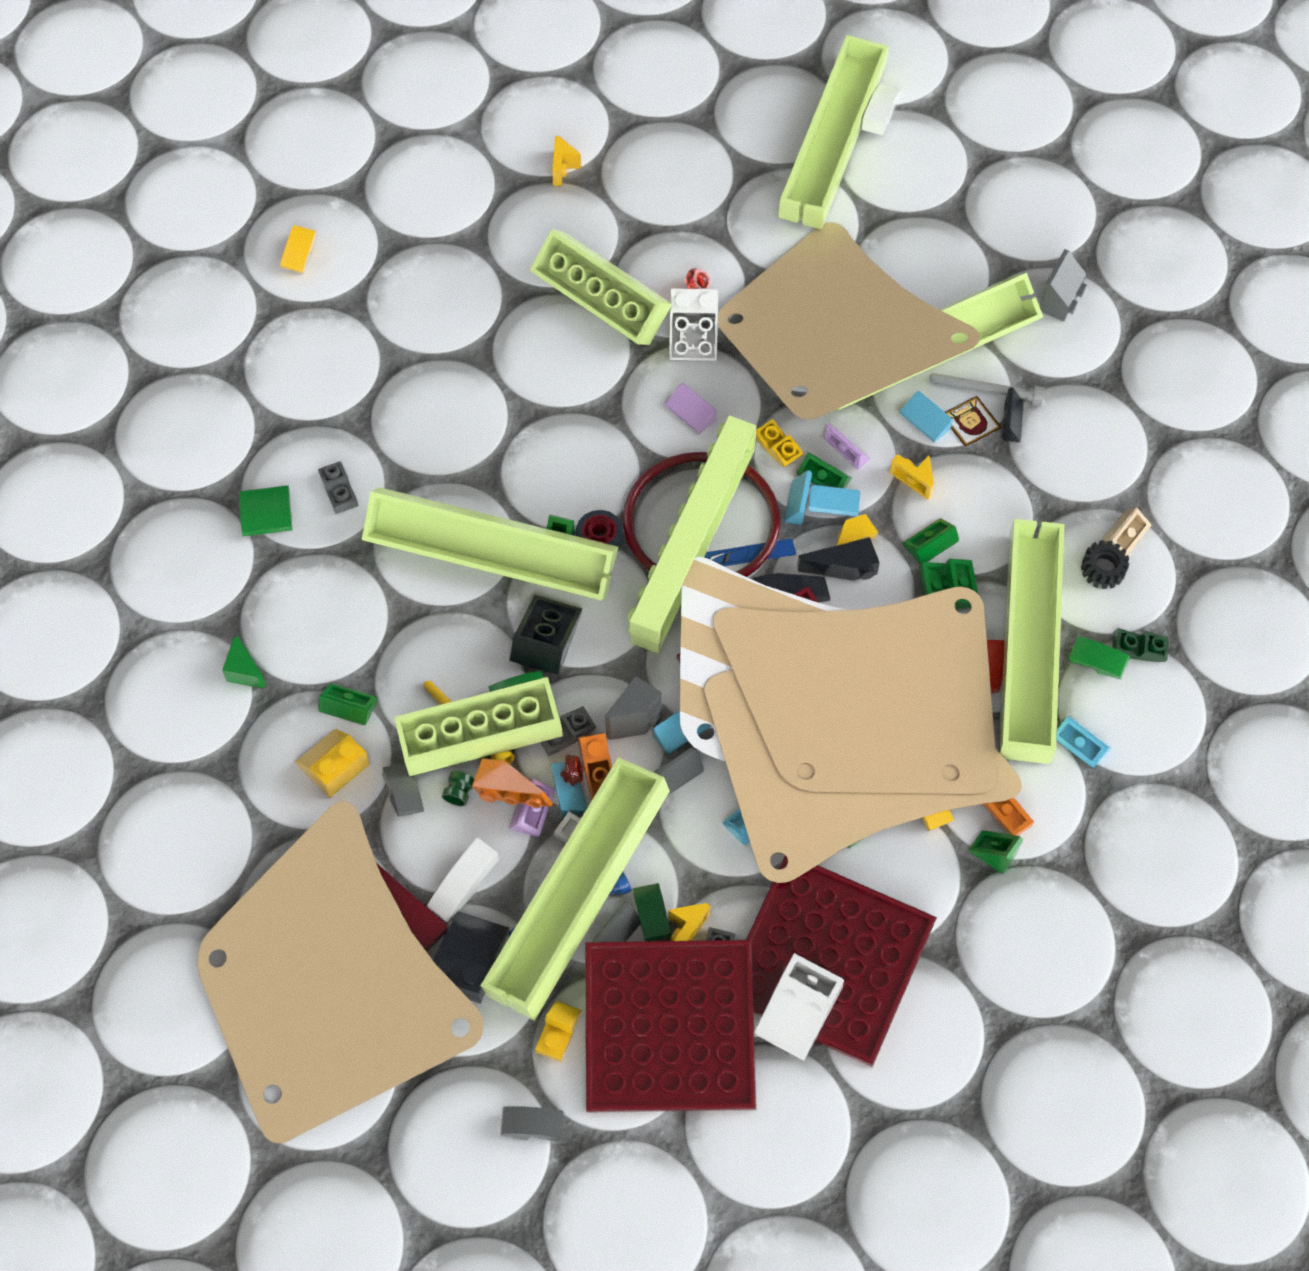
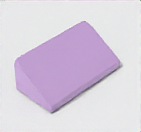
[665,383,717,434]
[824,423,870,469]
[509,778,555,837]

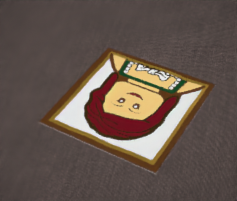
[945,396,1002,447]

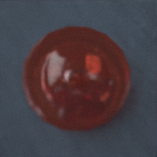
[686,268,711,289]
[560,754,585,786]

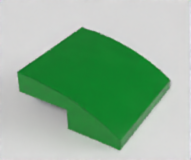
[239,485,293,537]
[918,558,978,610]

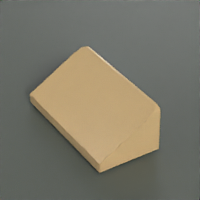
[1102,507,1152,556]

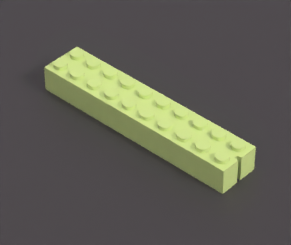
[778,35,889,230]
[834,273,1043,411]
[627,416,757,654]
[362,487,618,600]
[998,519,1065,764]
[480,757,670,1021]

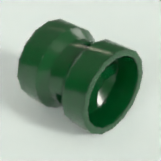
[442,771,474,807]

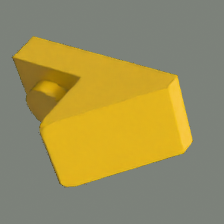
[552,136,581,186]
[889,454,934,500]
[668,903,711,941]
[535,1001,582,1062]

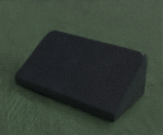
[1002,387,1023,442]

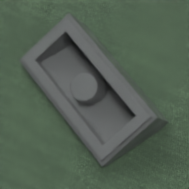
[653,746,704,796]
[592,901,640,942]

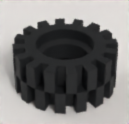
[1081,540,1130,589]

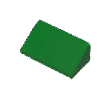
[796,452,852,488]
[903,518,959,564]
[318,683,377,725]

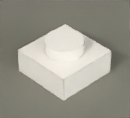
[554,812,581,843]

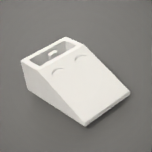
[669,289,718,361]
[754,954,844,1061]

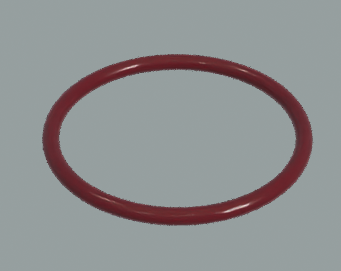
[623,452,781,577]

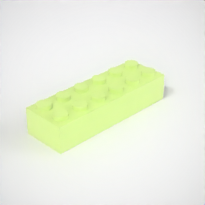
[529,229,672,345]
[394,677,563,776]

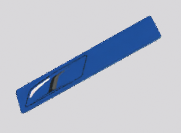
[704,539,796,567]

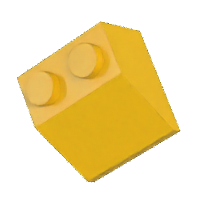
[295,729,370,798]

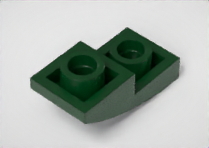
[1112,628,1169,662]
[632,883,672,941]

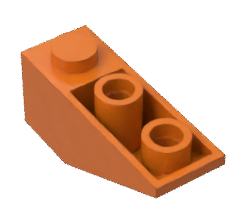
[577,732,612,801]
[472,759,553,808]

